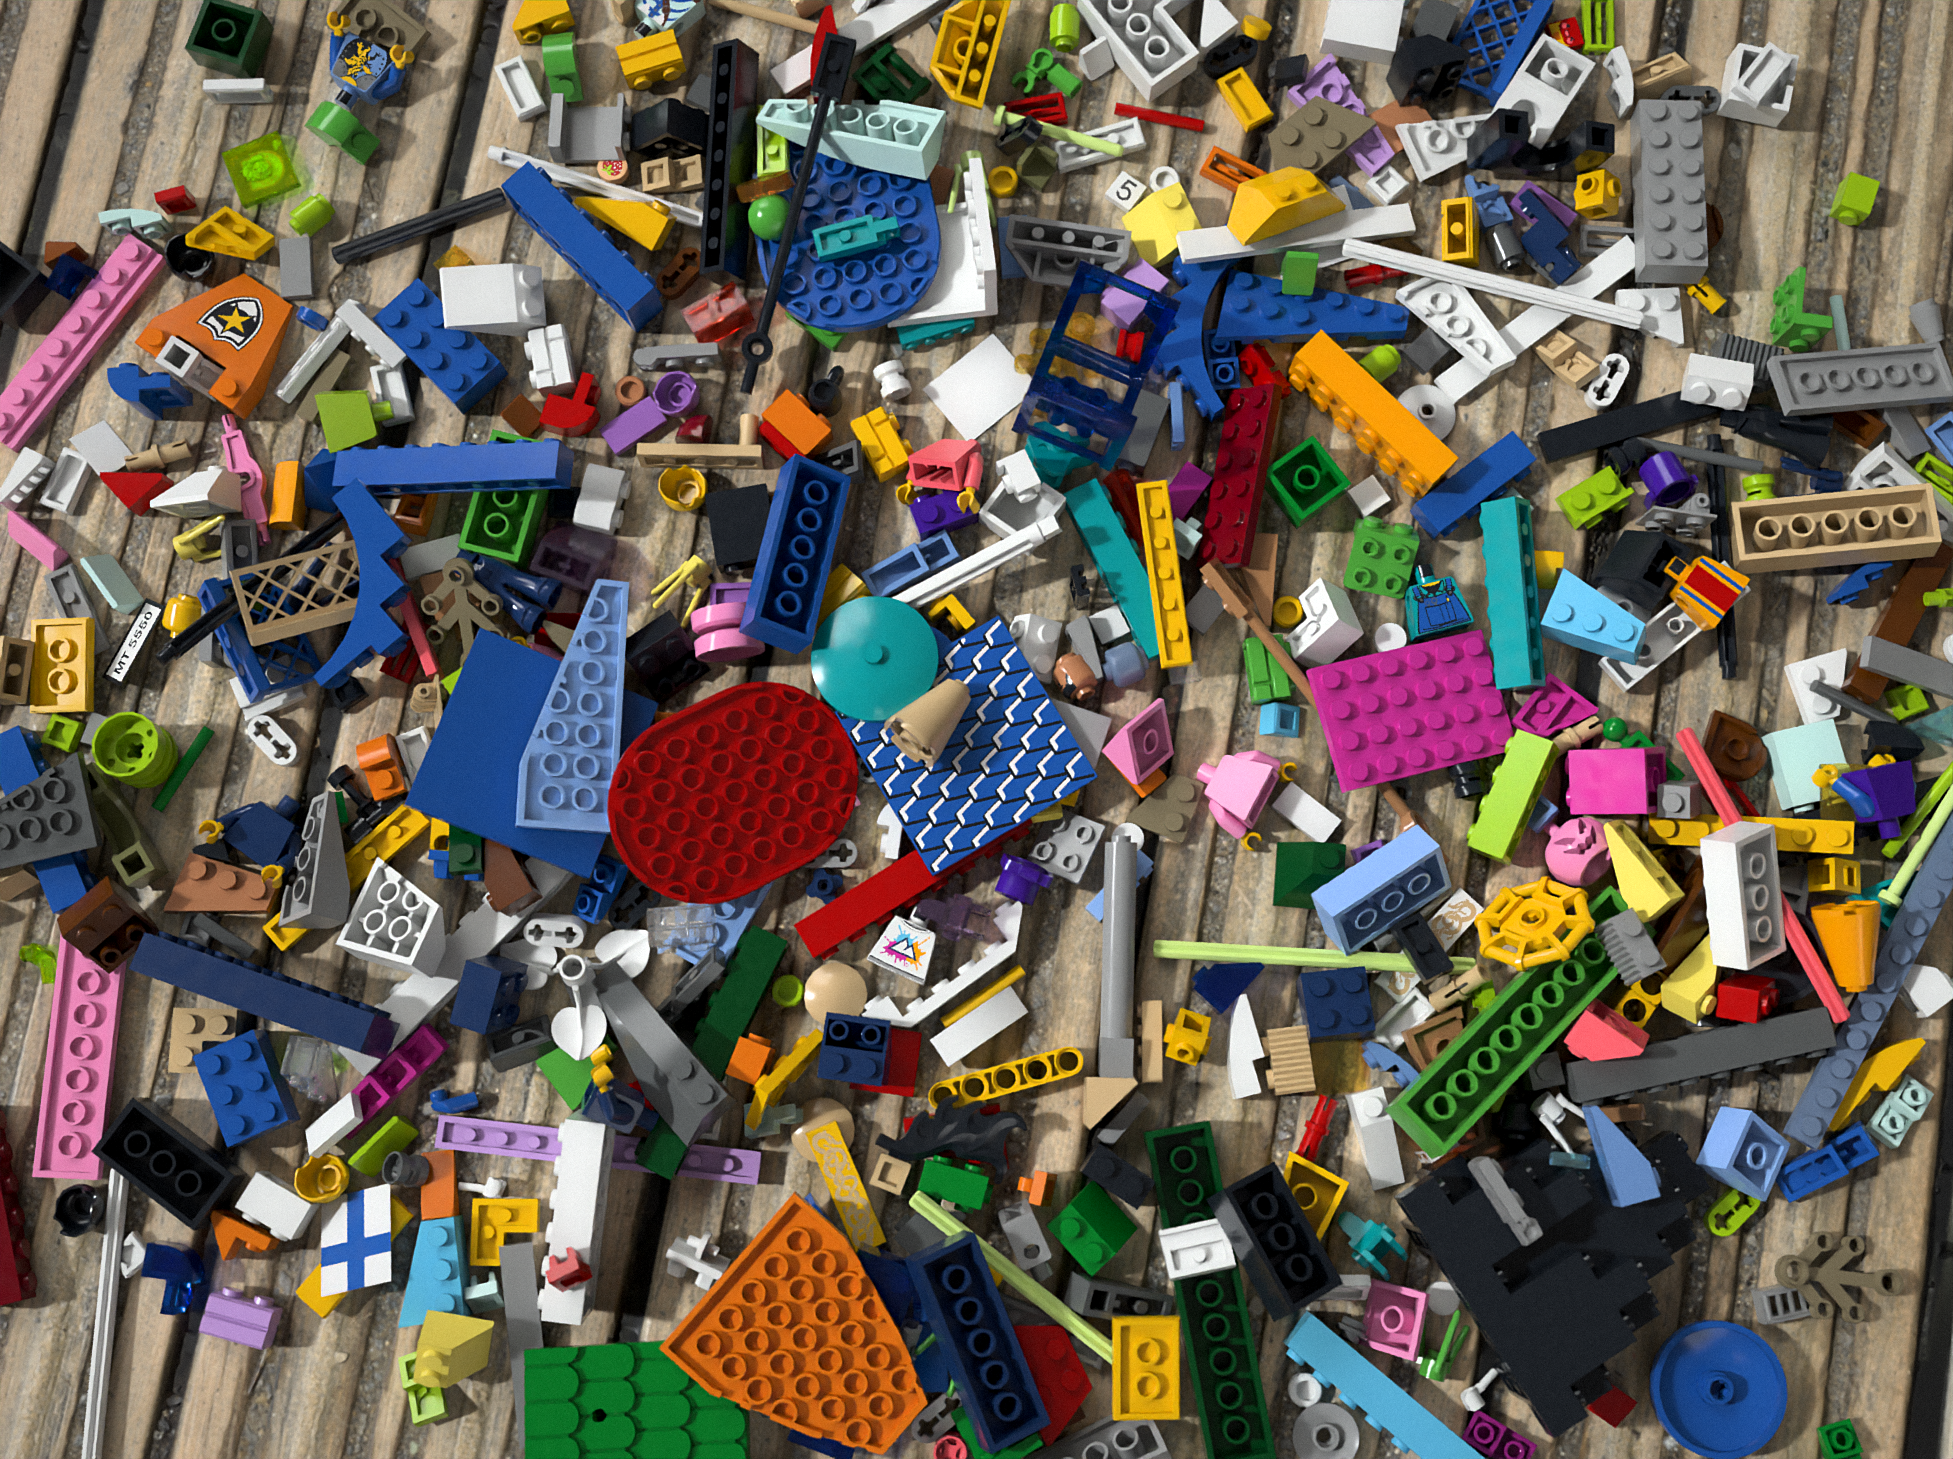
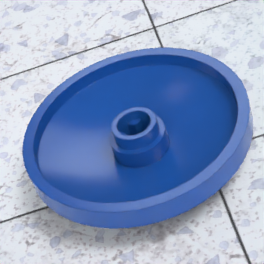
[1649,1319,1787,1459]

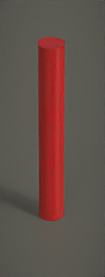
[1114,102,1205,132]

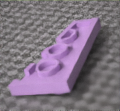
[1287,52,1395,178]

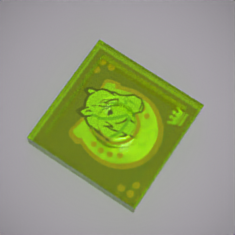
[221,130,301,209]

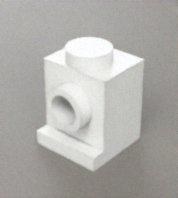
[996,449,1041,503]

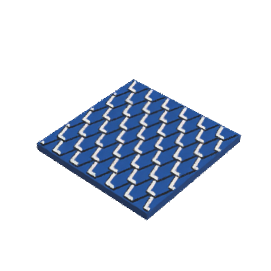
[835,615,1098,877]

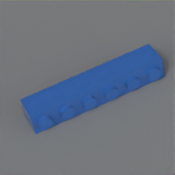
[0,725,99,915]

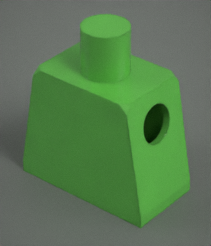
[535,1034,620,1111]

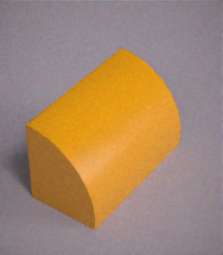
[269,461,306,531]

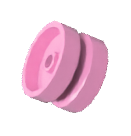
[690,602,765,662]

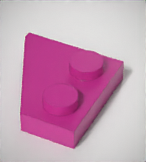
[1510,672,1599,738]

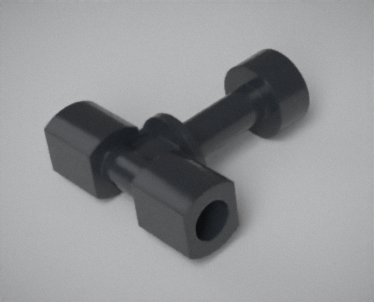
[327,764,406,844]

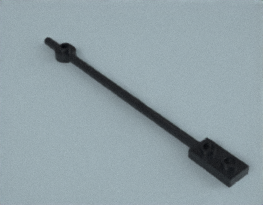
[740,32,857,395]

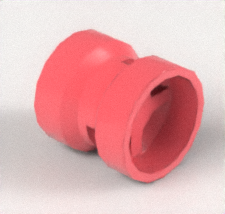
[933,1431,967,1459]

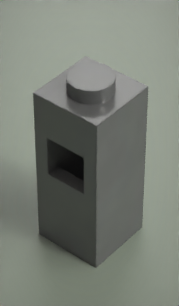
[1114,389,1170,476]

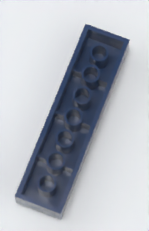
[129,931,400,1061]

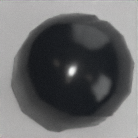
[164,233,216,283]
[53,1184,105,1238]

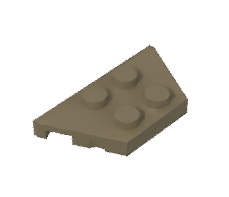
[1268,96,1377,176]

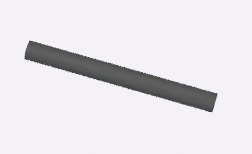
[1636,437,1764,474]

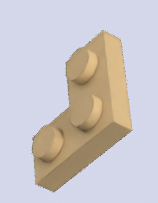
[168,1008,242,1073]

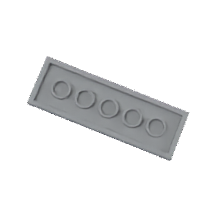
[1766,342,1953,417]

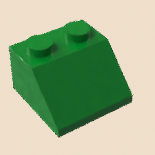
[1046,1180,1138,1277]

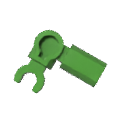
[1011,48,1083,99]

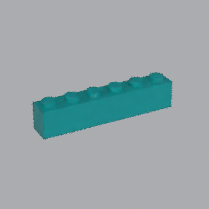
[1063,478,1160,663]
[1479,496,1546,691]

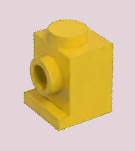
[1807,857,1861,896]

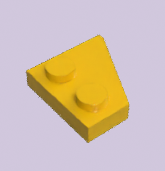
[185,205,275,261]

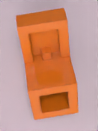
[356,733,408,802]

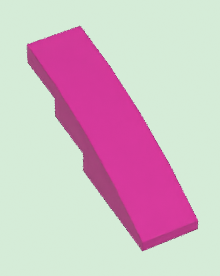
[346,1023,450,1140]

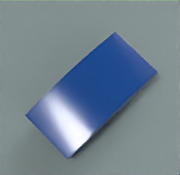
[1202,329,1241,390]
[1826,561,1893,605]
[571,854,628,924]

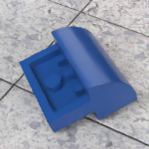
[107,363,193,421]

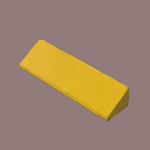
[296,1193,414,1319]

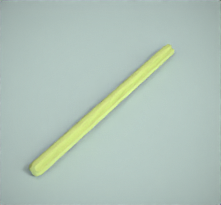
[1153,940,1476,975]
[909,1190,1112,1364]

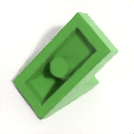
[1280,251,1319,296]

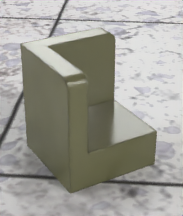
[1016,140,1059,193]

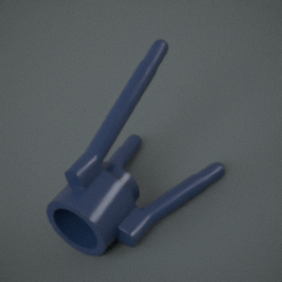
[1778,456,1843,498]
[285,541,359,612]

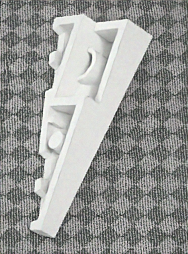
[1840,441,1953,543]

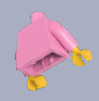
[1197,750,1297,851]

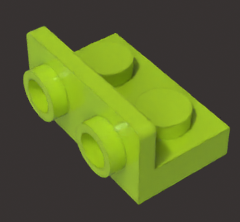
[1555,466,1635,530]

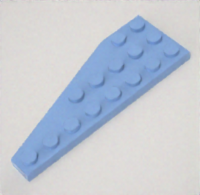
[515,579,629,834]

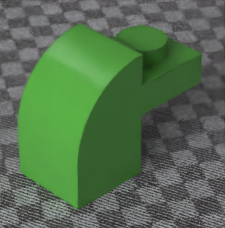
[542,32,584,102]
[304,101,381,165]

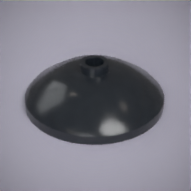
[1727,909,1828,1004]

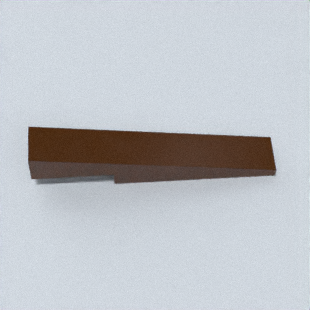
[1840,543,1953,705]

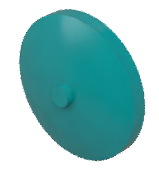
[811,596,939,723]

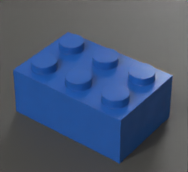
[192,1029,301,1147]

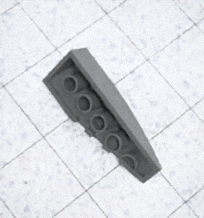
[591,960,738,1147]

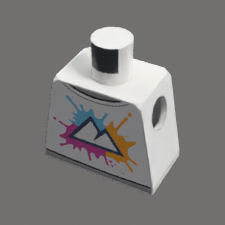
[867,904,937,986]

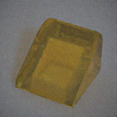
[433,245,475,271]

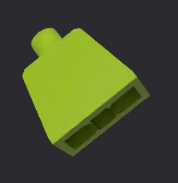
[314,390,395,453]

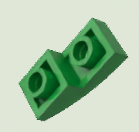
[1816,1418,1863,1459]

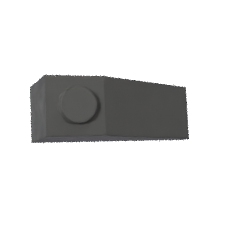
[1064,1271,1174,1320]

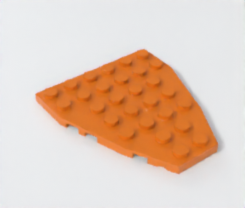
[659,1191,928,1455]

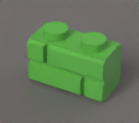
[1242,634,1296,705]

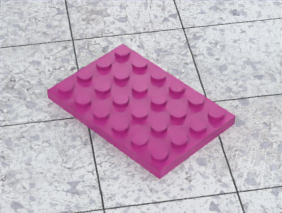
[1306,629,1514,793]

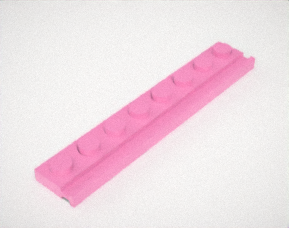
[0,233,166,453]

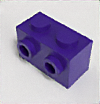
[909,489,979,542]

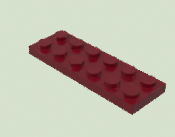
[1196,383,1283,569]

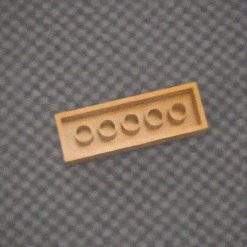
[1287,330,1459,500]

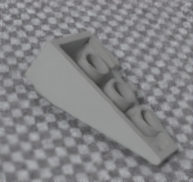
[278,791,351,929]

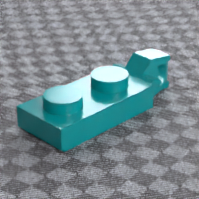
[812,214,901,263]

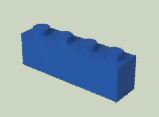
[1410,431,1536,540]

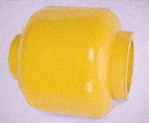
[162,593,202,638]

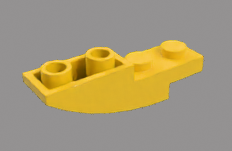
[1826,1038,1926,1132]

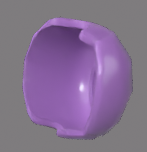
[652,371,700,418]

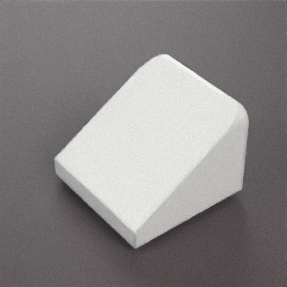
[1079,36,1114,81]

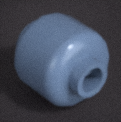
[1101,642,1149,688]

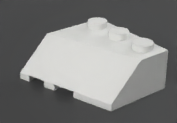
[336,857,446,979]

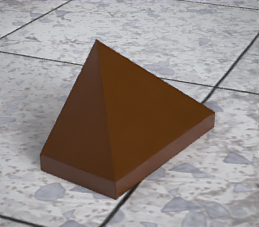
[1827,409,1887,449]

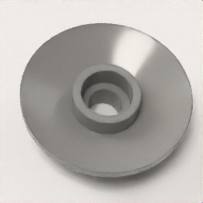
[1292,1402,1359,1459]

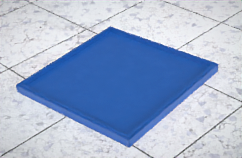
[404,627,659,879]

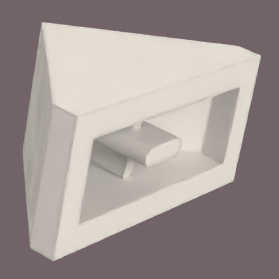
[1198,0,1239,62]

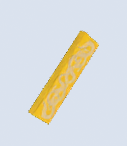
[806,1119,887,1254]

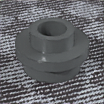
[1335,1316,1368,1345]

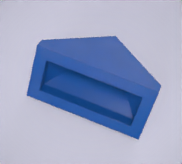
[304,448,339,514]

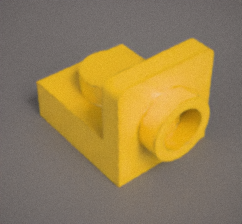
[927,593,976,634]

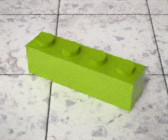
[1466,729,1560,866]

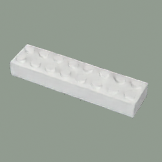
[1598,560,1751,693]

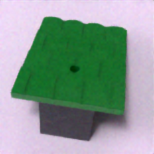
[524,1340,751,1459]

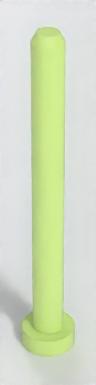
[993,104,1124,157]
[1877,783,1953,908]

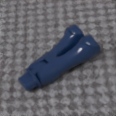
[454,549,563,635]

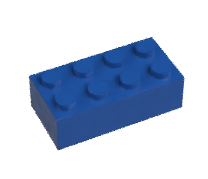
[372,278,508,415]

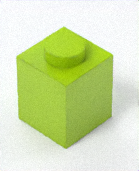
[1829,172,1880,226]

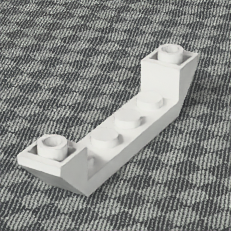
[862,900,1023,1028]

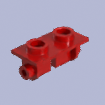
[1238,343,1292,400]

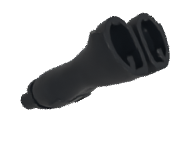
[1719,403,1834,470]

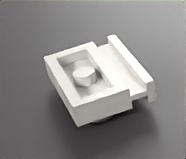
[229,655,307,723]
[1159,1218,1236,1281]

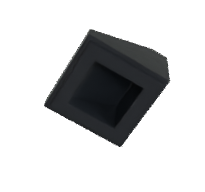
[192,838,240,864]

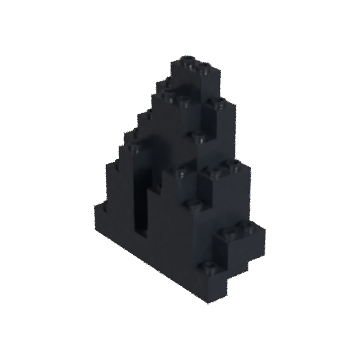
[1394,1124,1710,1439]

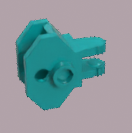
[1024,421,1097,490]
[1337,1210,1409,1281]

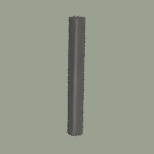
[1809,680,1896,723]

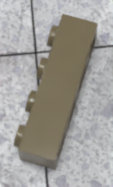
[296,348,356,427]

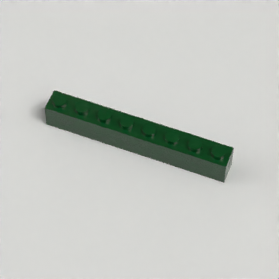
[634,925,790,1181]

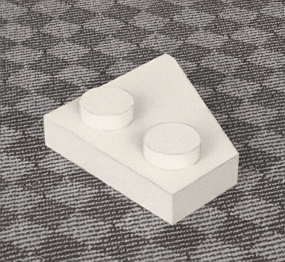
[1614,287,1684,348]
[1784,648,1847,725]

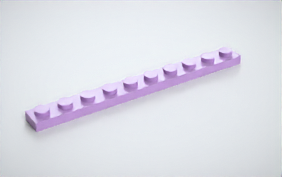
[434,1115,763,1185]

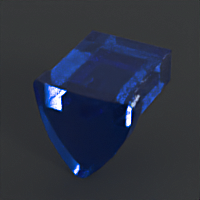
[44,253,99,300]

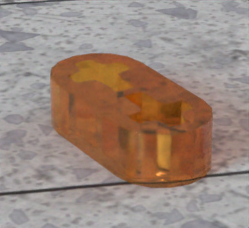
[735,169,795,203]

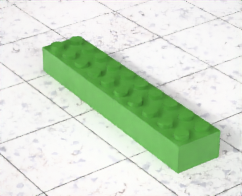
[1384,885,1658,1159]

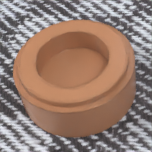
[615,376,647,408]

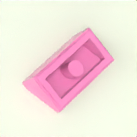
[7,510,69,571]

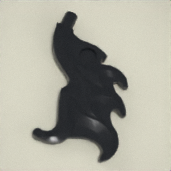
[875,1095,1027,1184]

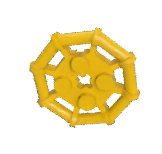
[1474,876,1595,972]

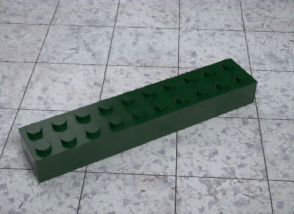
[1142,1120,1276,1459]

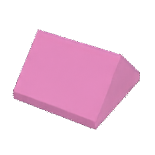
[1102,698,1174,785]
[1358,1278,1430,1362]

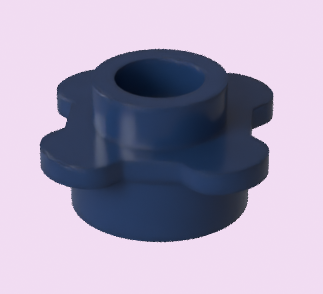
[806,868,843,905]

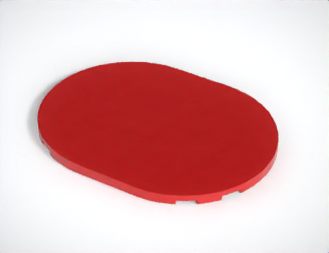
[607,682,859,904]

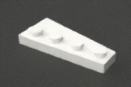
[1395,277,1517,377]

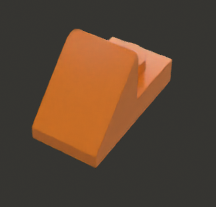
[210,1209,280,1261]

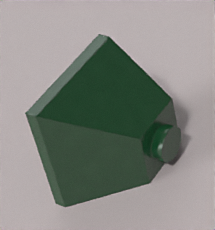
[1272,842,1346,910]

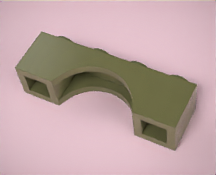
[86,762,169,889]

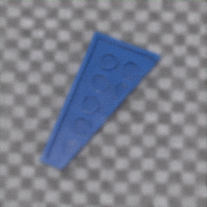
[1214,269,1410,345]

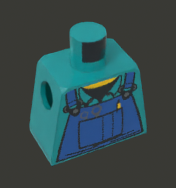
[1404,564,1474,642]

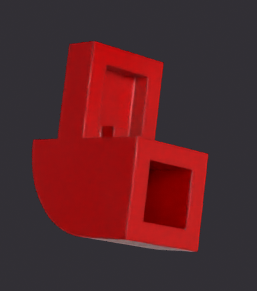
[539,372,601,437]

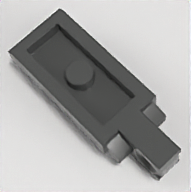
[657,946,725,1025]

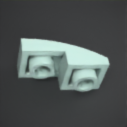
[98,209,174,239]
[1865,1074,1934,1149]

